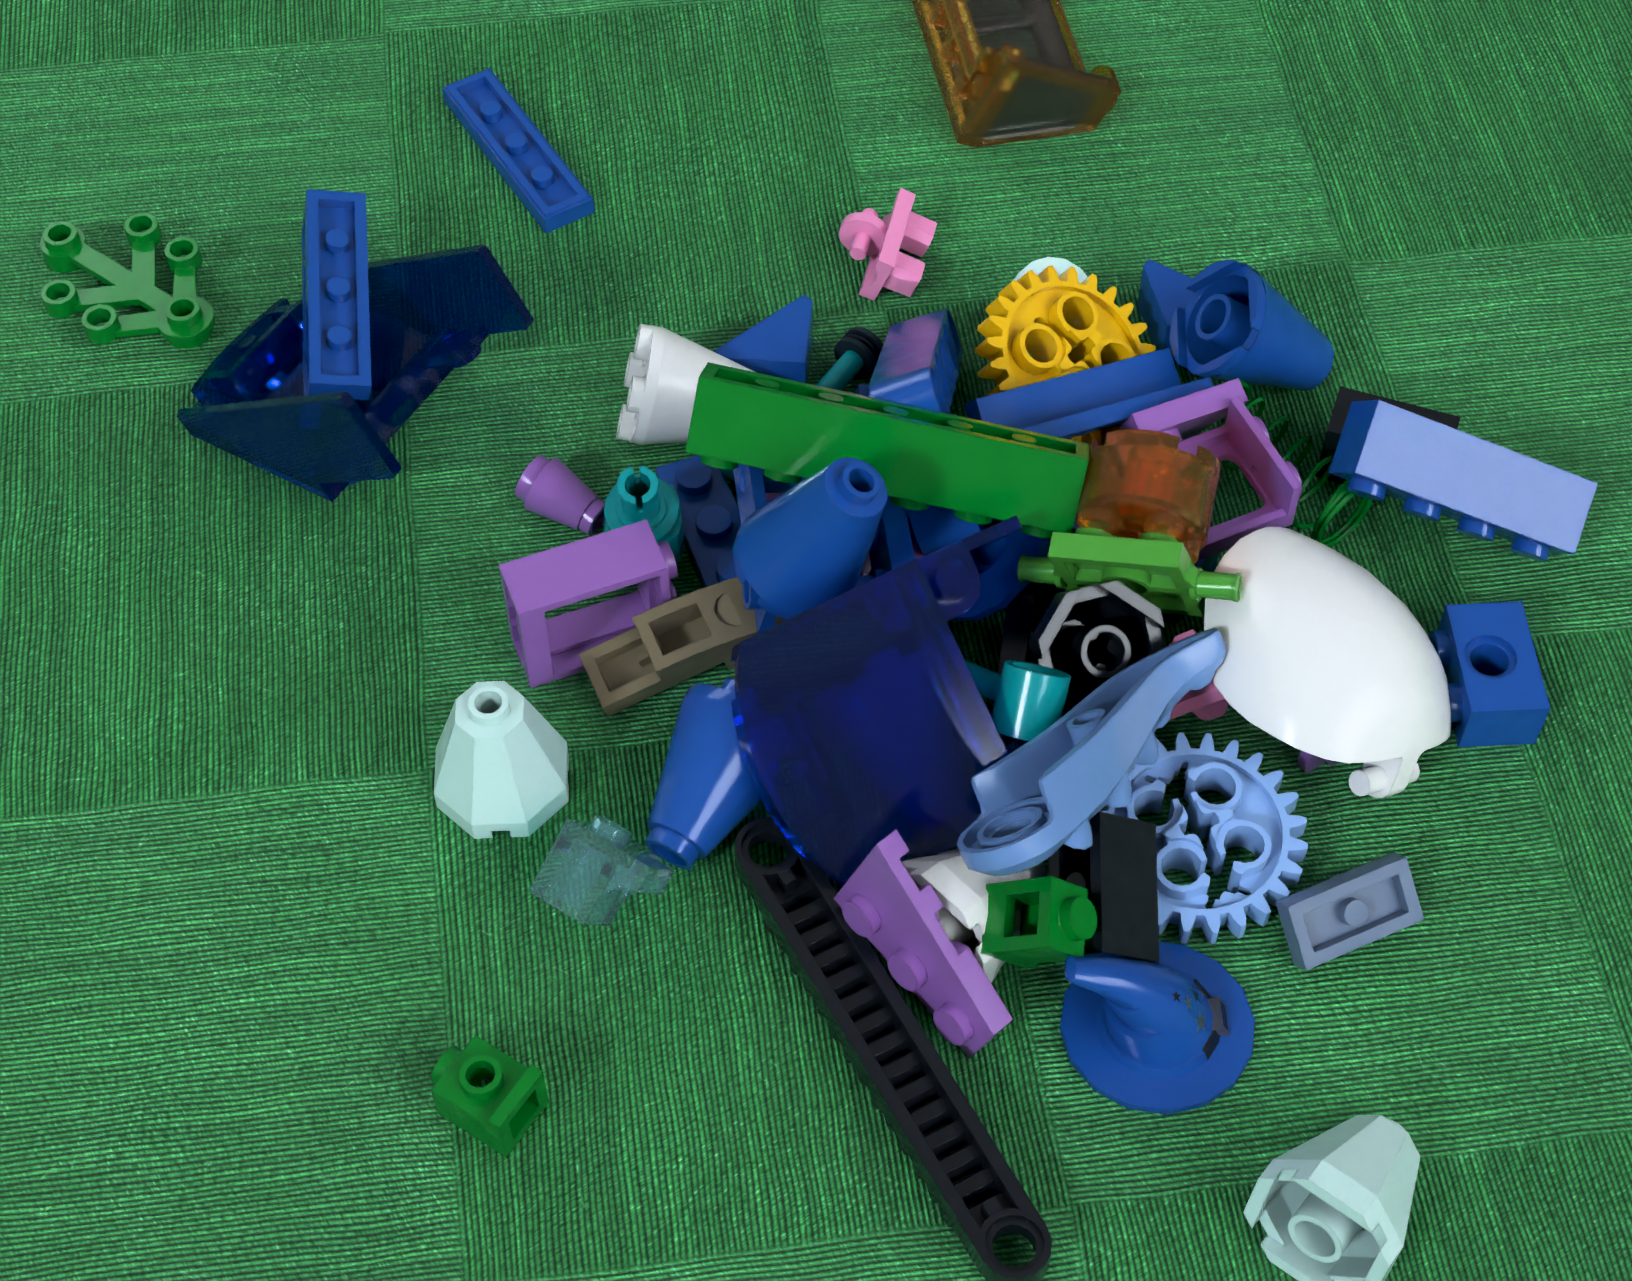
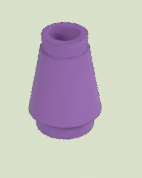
[515,455,605,536]

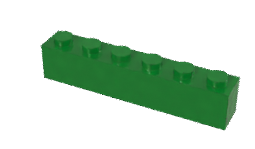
[685,362,1089,538]

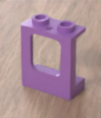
[1100,396,1302,562]

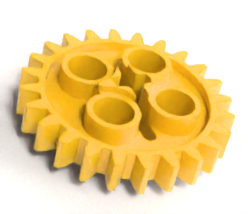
[975,265,1156,455]

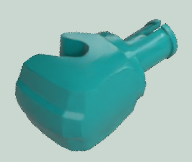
[604,465,684,563]

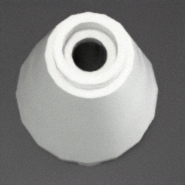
[616,323,757,445]

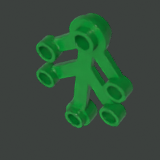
[39,212,215,349]

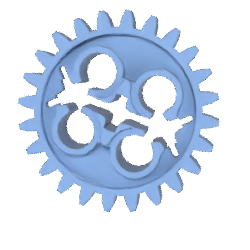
[1099,732,1308,945]

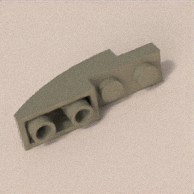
[579,577,843,716]

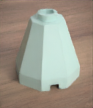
[434,681,569,839]
[1243,1115,1421,1281]

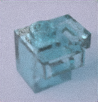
[529,815,675,926]

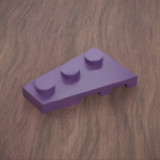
[833,829,1013,1059]

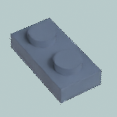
[1275,852,1424,970]

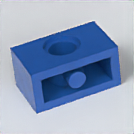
[1428,601,1550,747]

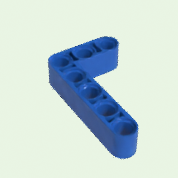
[869,308,986,555]

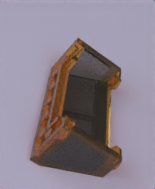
[912,0,1122,147]

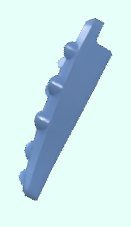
[956,628,1226,876]

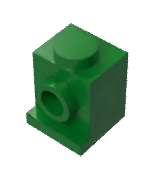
[981,876,1097,969]
[431,1035,549,1157]

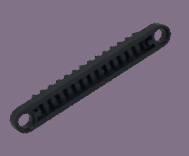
[734,816,1052,1281]

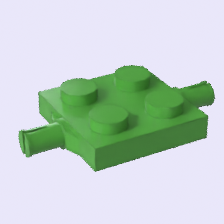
[1017,527,1242,617]

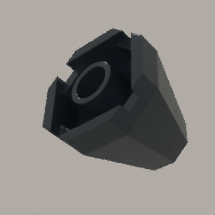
[1028,580,1169,711]

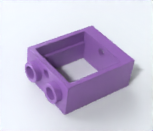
[499,519,678,688]

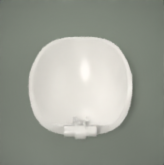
[1204,527,1451,798]

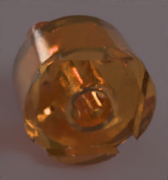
[1076,429,1221,564]

